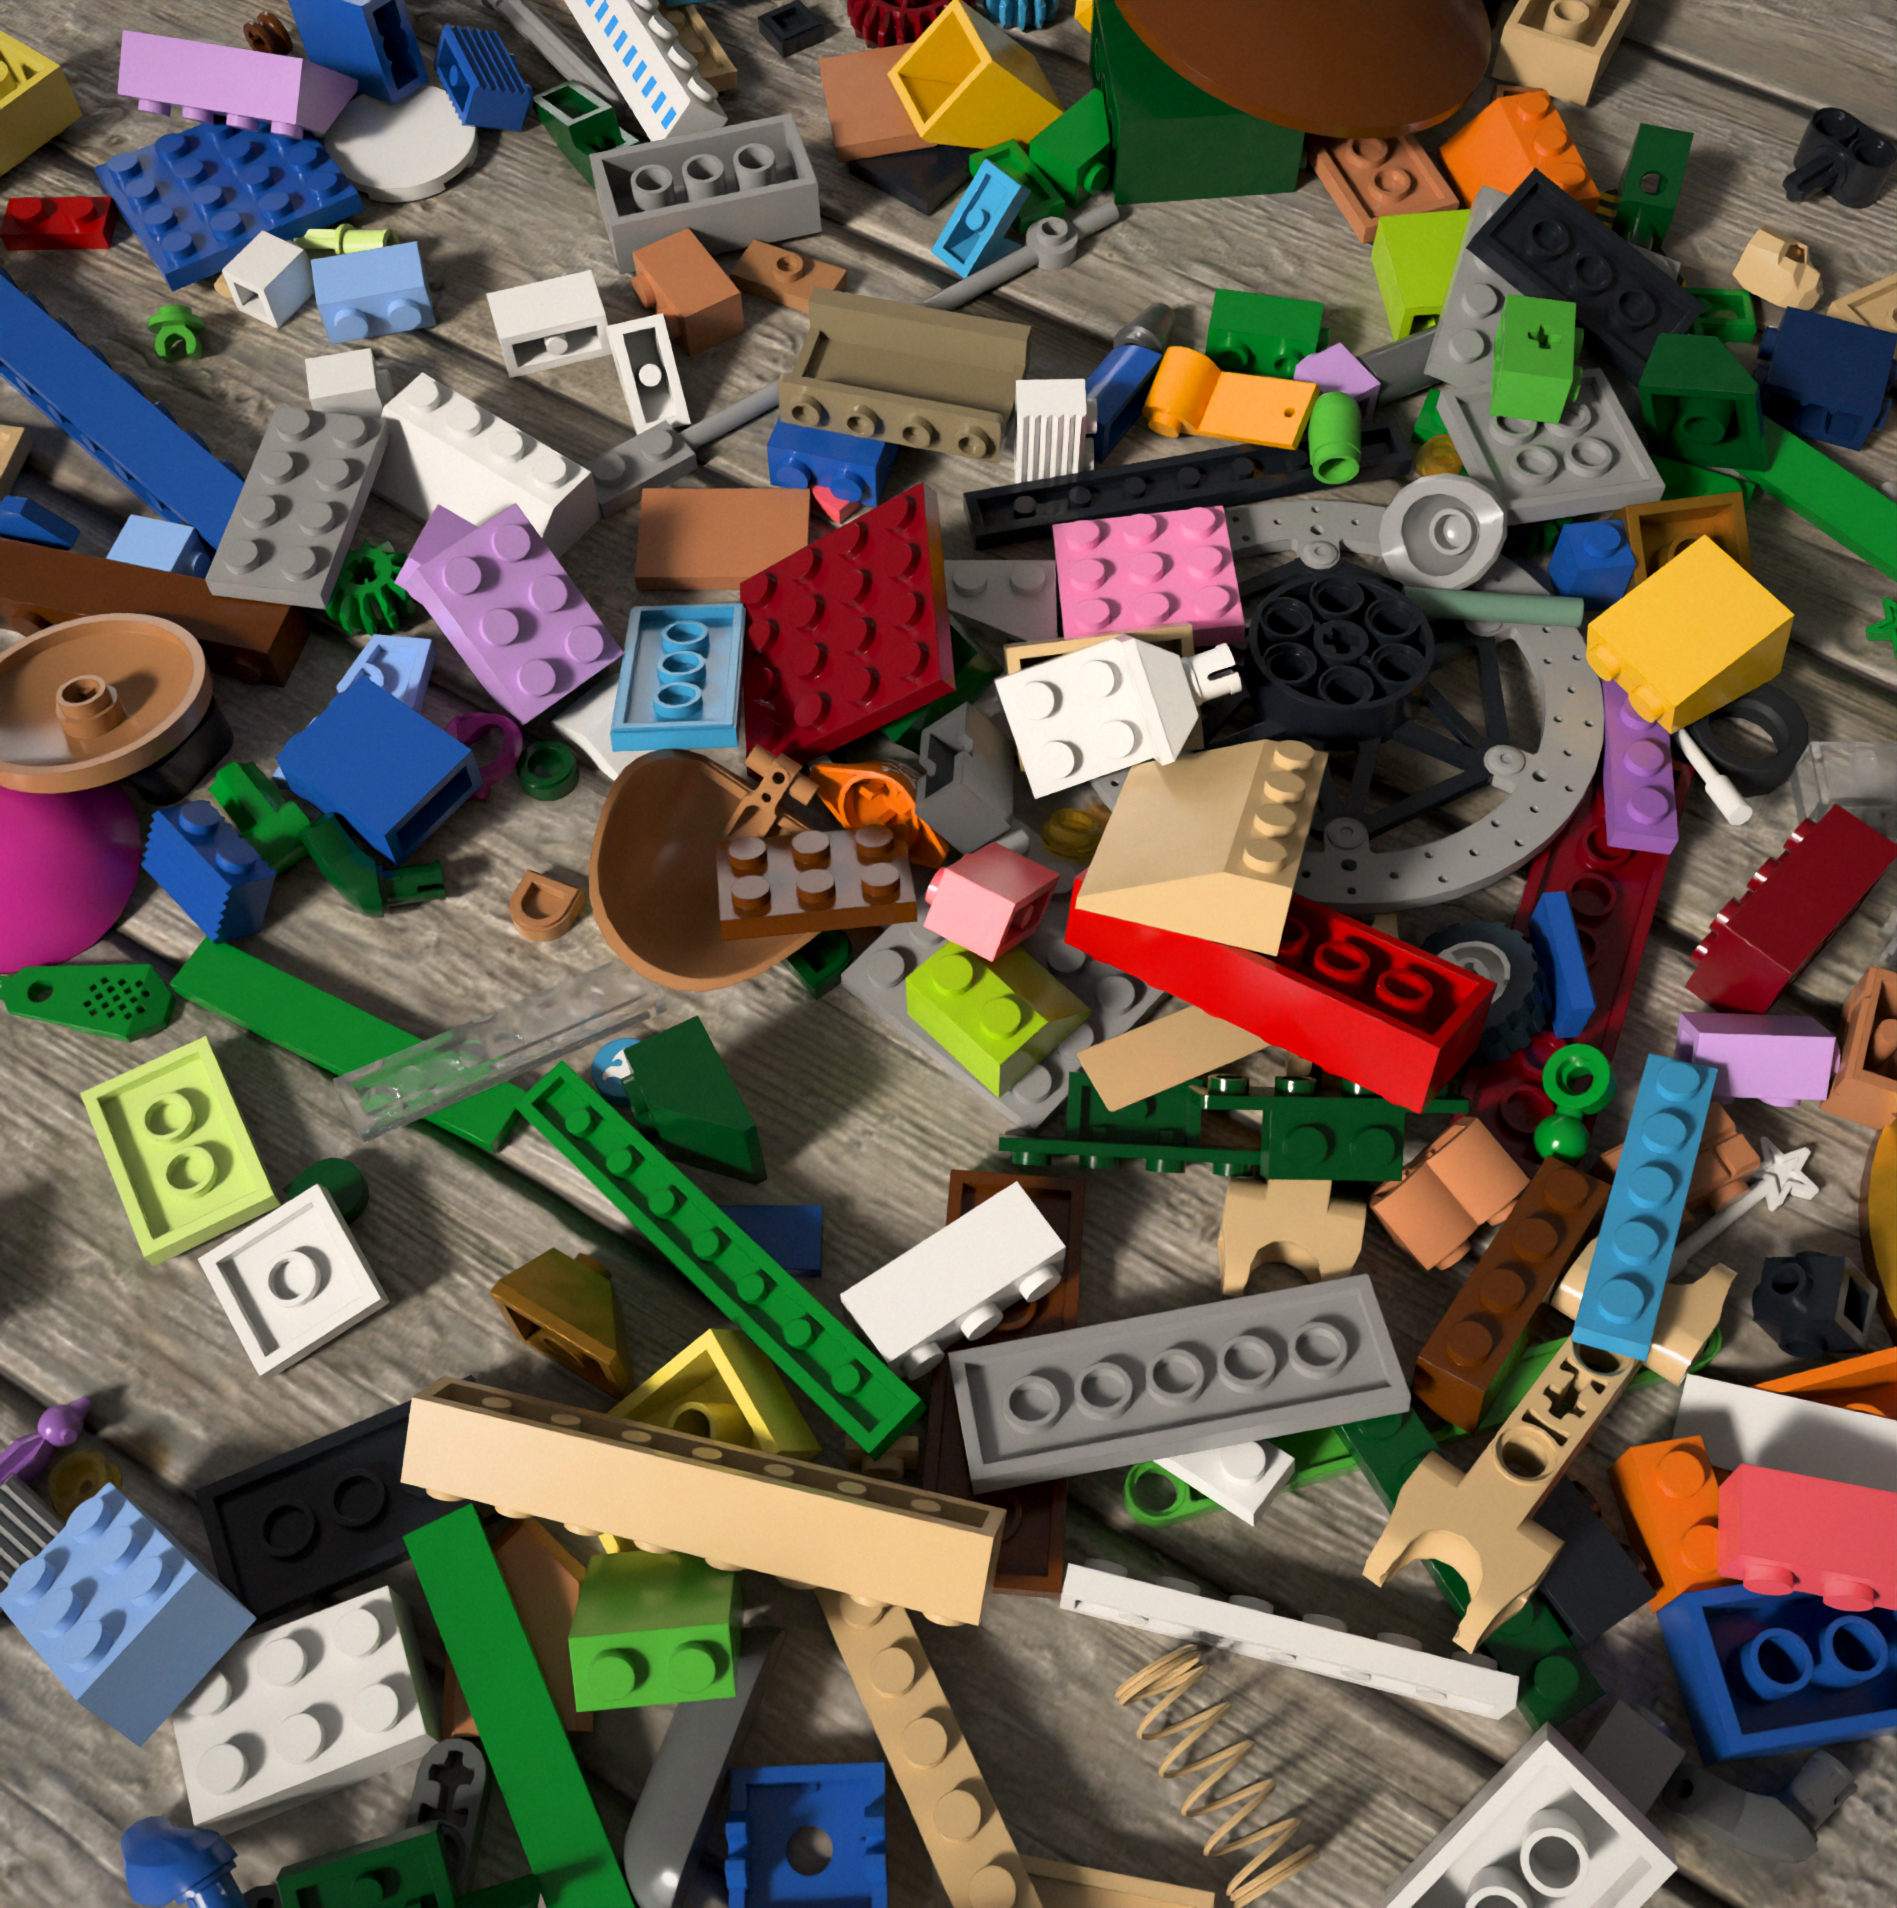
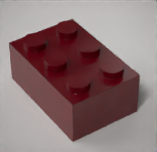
[1685,803,1897,1015]

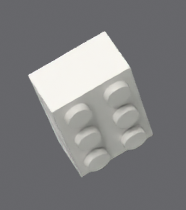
[171,1585,442,1836]
[1381,1721,1678,1908]

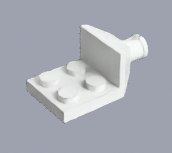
[994,634,1242,799]

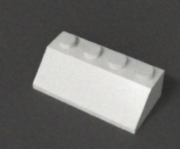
[370,372,602,560]

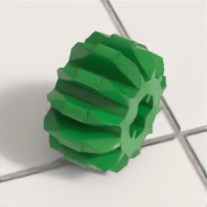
[325,538,418,637]

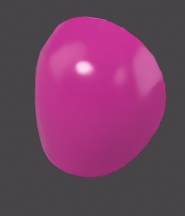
[0,781,142,974]

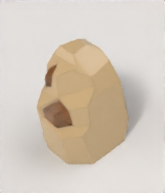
[1732,225,1824,311]

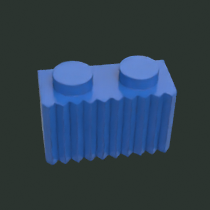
[433,23,533,132]
[141,800,277,945]

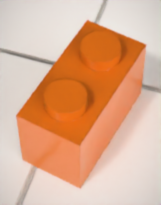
[1607,1435,1743,1614]

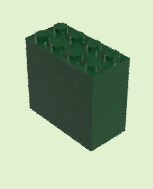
[1089,0,1307,205]

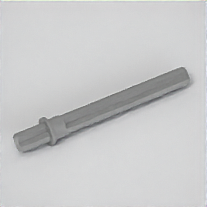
[480,0,630,121]

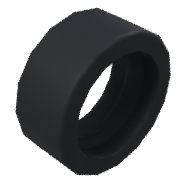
[1680,683,1809,798]

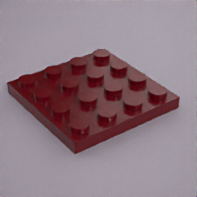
[740,482,956,783]

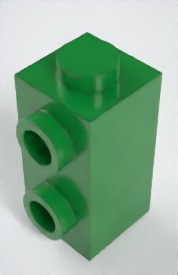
[1205,288,1331,379]

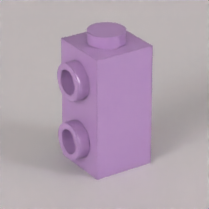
[1674,1012,1840,1107]

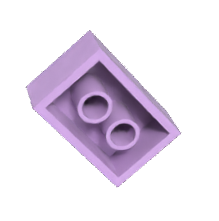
[406,503,624,728]

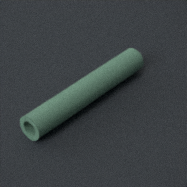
[1401,587,1584,627]

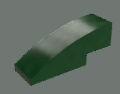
[532,79,641,190]

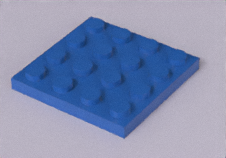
[94,115,364,292]

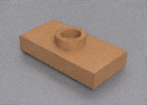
[730,239,848,314]

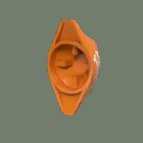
[808,759,949,869]

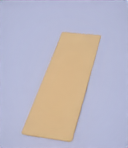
[1076,1005,1272,1112]

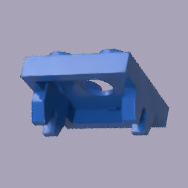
[725,1762,889,1908]

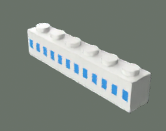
[564,0,728,142]

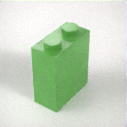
[568,1550,745,1712]

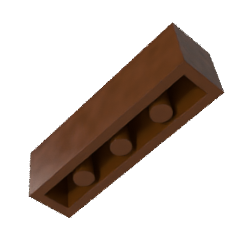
[1410,1155,1612,1435]

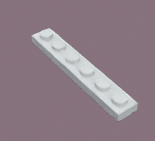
[1059,1558,1519,1720]

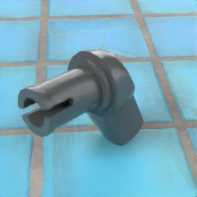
[1662,1750,1858,1864]

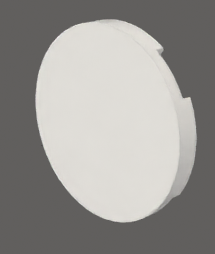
[324,85,479,203]

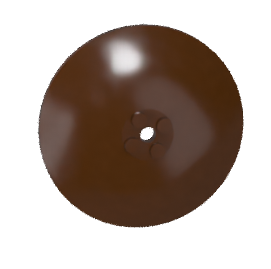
[1114,0,1491,139]

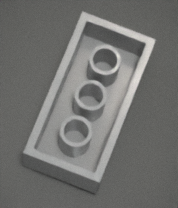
[589,113,822,275]

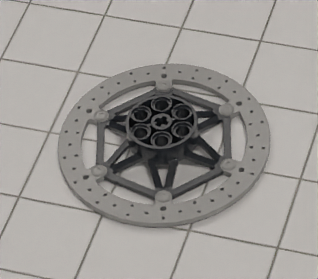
[1089,500,1605,914]

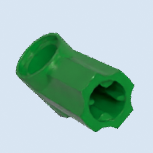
[208,761,310,876]

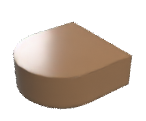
[509,869,586,942]

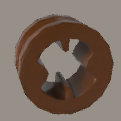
[243,11,293,55]

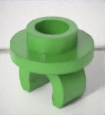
[148,305,205,362]

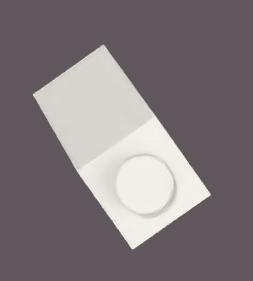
[605,313,691,435]

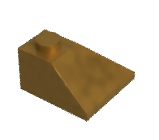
[489,1247,636,1402]

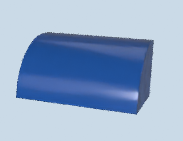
[1085,345,1162,463]

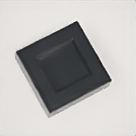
[758,0,825,58]

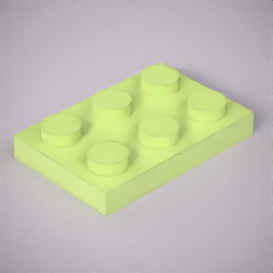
[80,1036,281,1267]

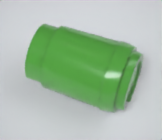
[1307,392,1361,484]

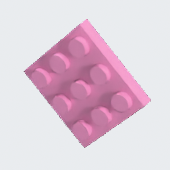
[1052,506,1245,647]

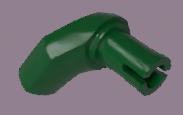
[298,812,446,918]

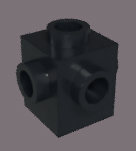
[1752,1251,1878,1359]

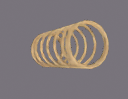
[1114,1644,1321,1908]

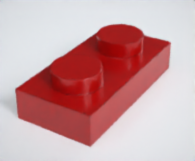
[0,196,119,251]

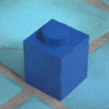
[1547,519,1636,612]

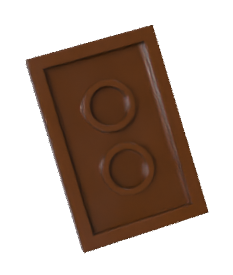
[715,824,918,941]

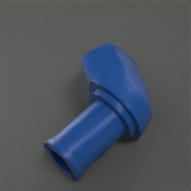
[121,1816,250,1908]

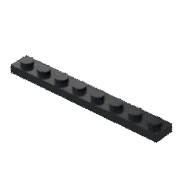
[963,417,1413,551]

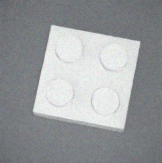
[198,1183,390,1379]

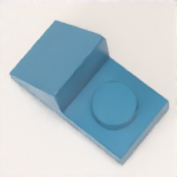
[931,158,1031,279]

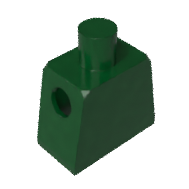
[1609,123,1694,254]

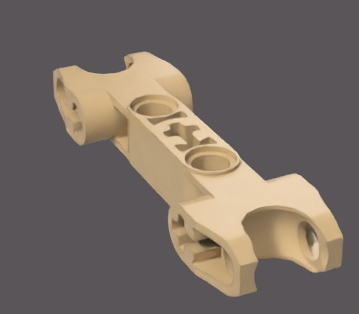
[1217,911,1399,1301]
[1362,1236,1738,1654]

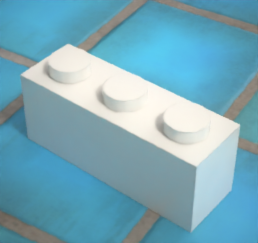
[840,1181,1066,1380]

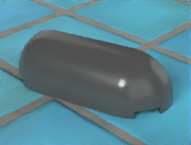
[621,1625,788,1908]

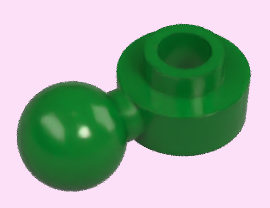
[1533,1044,1617,1166]

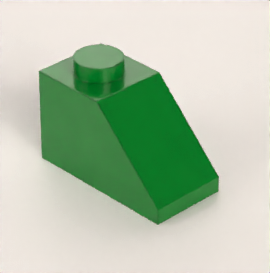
[1029,88,1110,210]

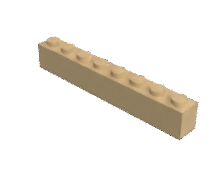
[400,1376,1007,1626]

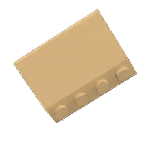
[1075,739,1329,957]

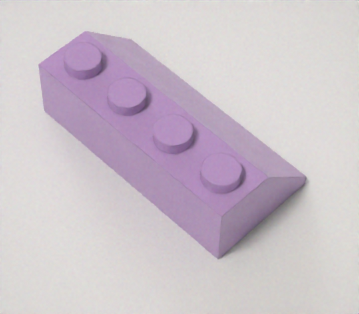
[117,30,358,140]

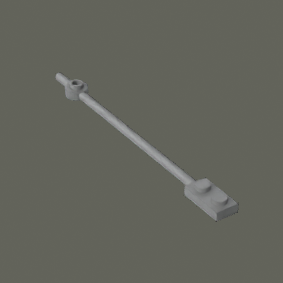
[581,201,1119,520]

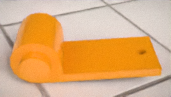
[1142,346,1321,450]

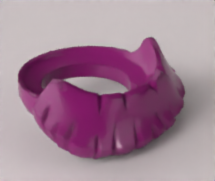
[444,712,523,799]

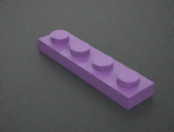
[1598,676,1679,855]

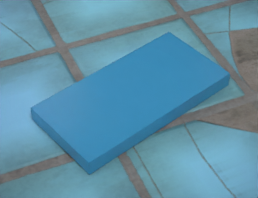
[610,603,746,752]

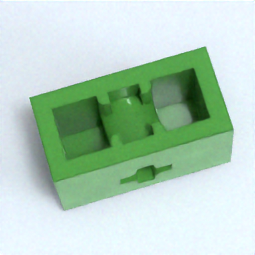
[1489,294,1584,424]

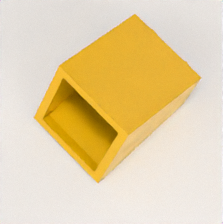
[888,0,1066,154]
[1586,534,1795,734]

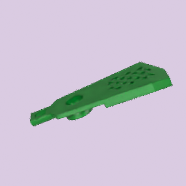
[0,964,176,1043]

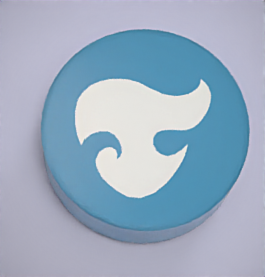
[592,1038,640,1106]

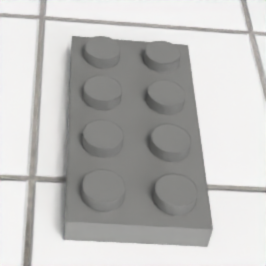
[205,406,391,609]

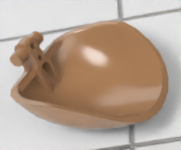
[589,744,821,992]

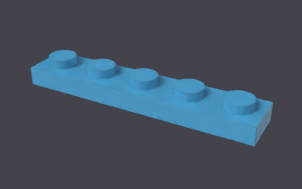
[1572,1053,1718,1362]

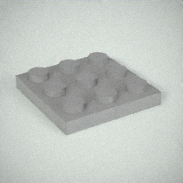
[1436,368,1666,526]

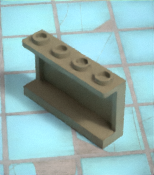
[777,287,1032,463]

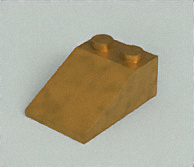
[1607,491,1754,598]

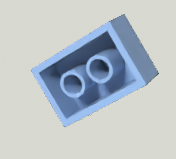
[0,1481,257,1747]

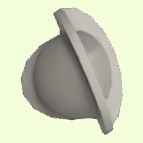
[1378,473,1508,590]

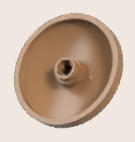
[0,613,213,794]

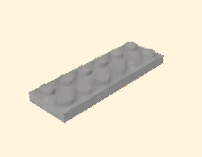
[948,1273,1411,1495]

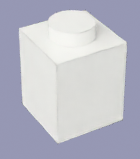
[222,230,315,329]
[305,348,395,418]

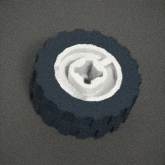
[1419,920,1552,1068]

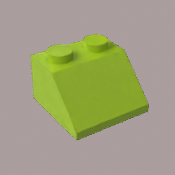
[905,940,1092,1099]

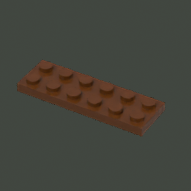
[922,1169,1086,1599]

